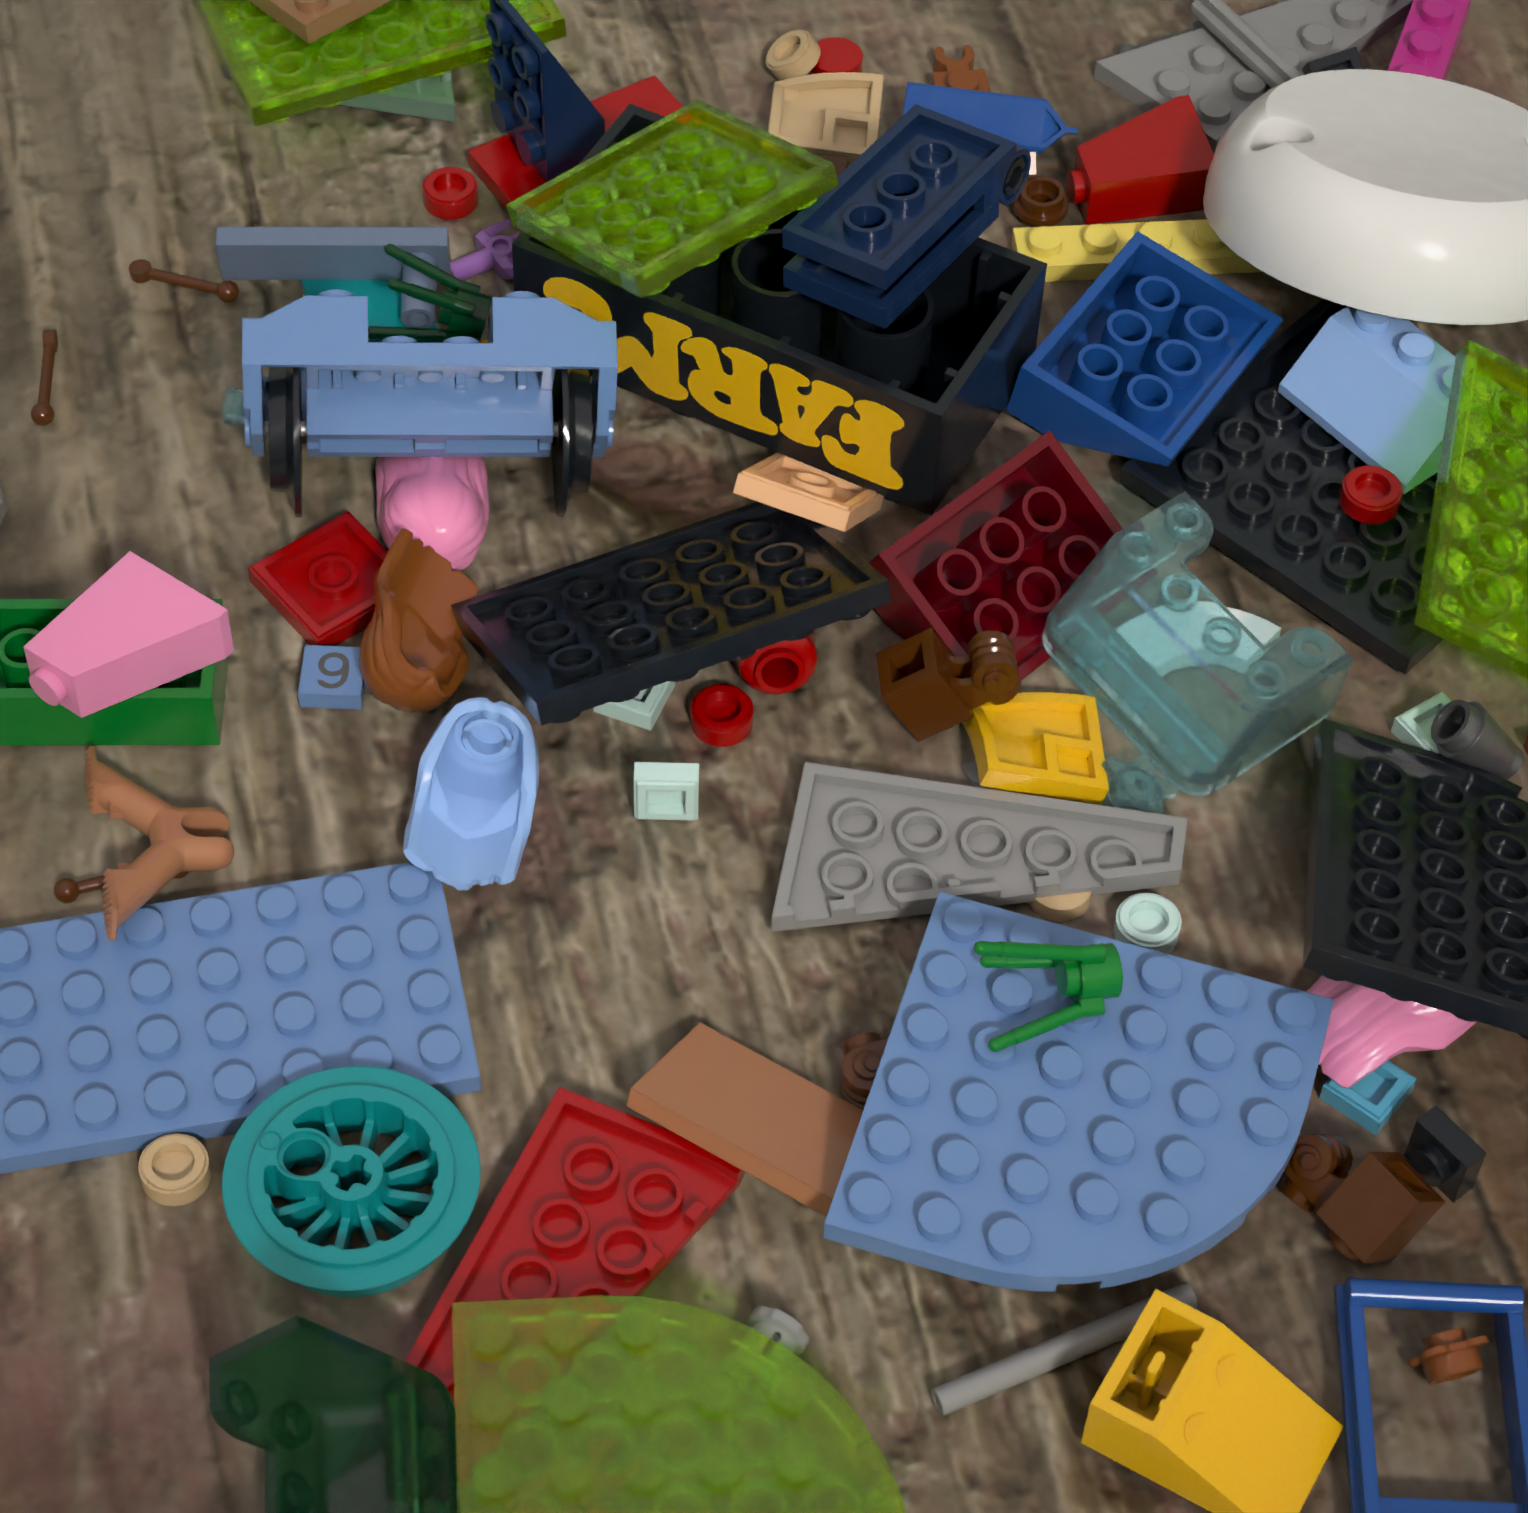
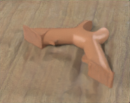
[84,746,235,941]

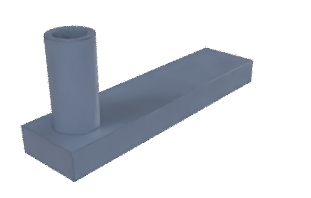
[215,227,451,328]

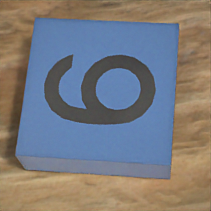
[298,645,365,710]

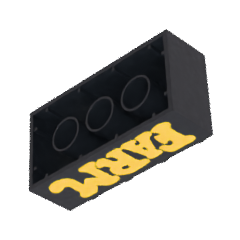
[512,104,1047,516]

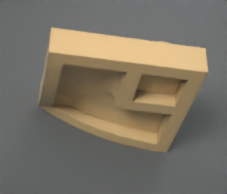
[765,72,884,167]

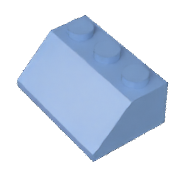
[1278,306,1500,494]

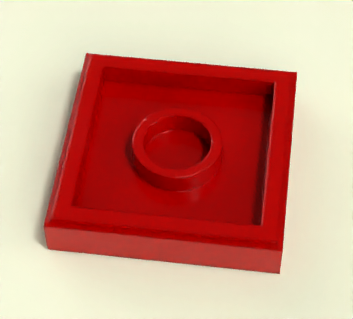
[248,511,388,646]

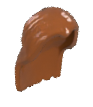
[359,529,479,713]

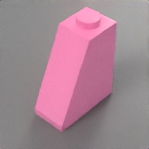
[23,551,234,718]

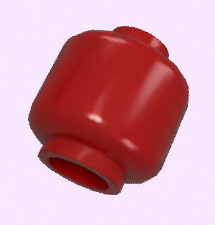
[737,632,818,695]

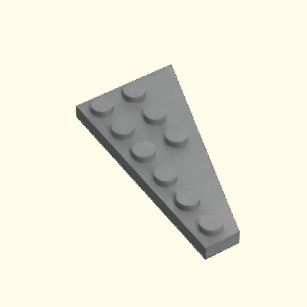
[1094,0,1413,153]
[771,762,1188,932]

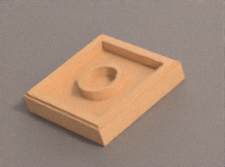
[733,453,884,532]

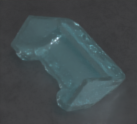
[1042,491,1354,796]

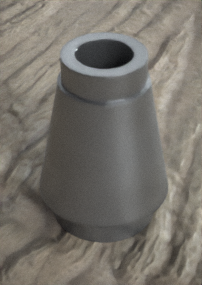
[1431,699,1524,779]

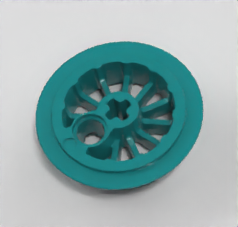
[222,1066,481,1297]

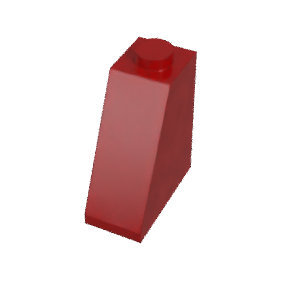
[1066,95,1214,225]

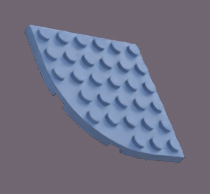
[823,892,1334,1292]

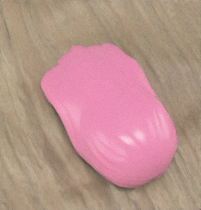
[375,457,489,571]
[1306,975,1477,1088]

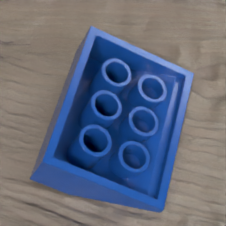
[1006,231,1283,466]

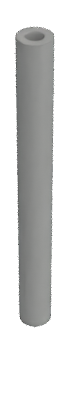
[930,1282,1197,1417]

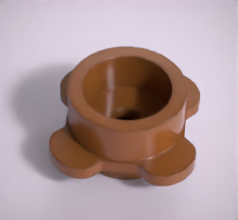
[1408,1328,1489,1385]

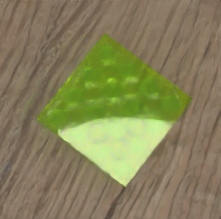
[506,99,839,298]

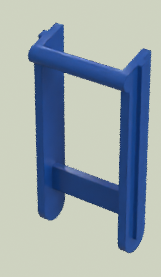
[1333,1278,1528,1513]

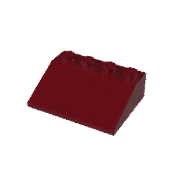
[868,430,1158,681]

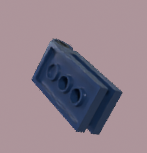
[782,104,1031,329]

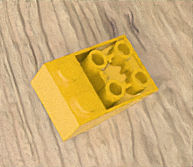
[1081,1289,1344,1513]

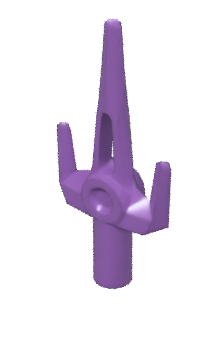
[451,218,520,281]

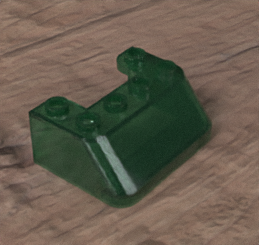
[209,1315,461,1513]

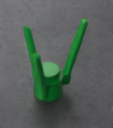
[974,941,1123,1052]

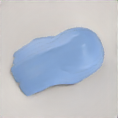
[403,697,539,891]

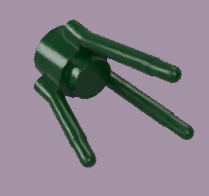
[368,244,493,342]

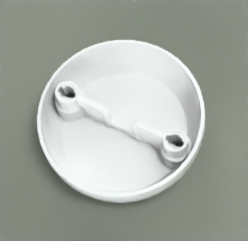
[1203,69,1528,325]

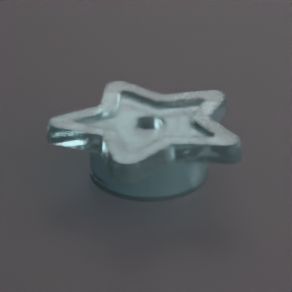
[1102,753,1179,814]

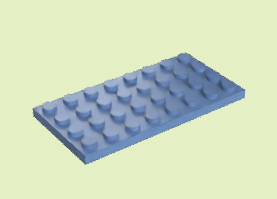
[0,862,482,1174]

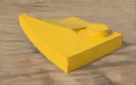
[962,692,1109,805]

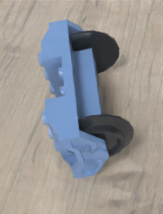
[242,289,618,517]

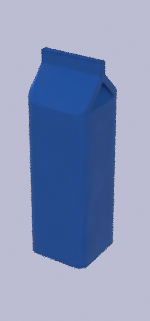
[903,82,1078,155]

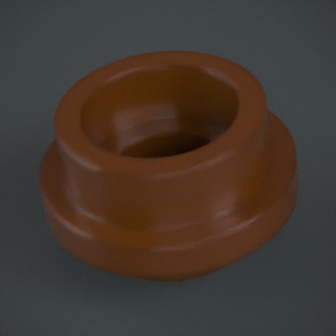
[1013,176,1069,227]

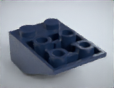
[485,0,605,183]

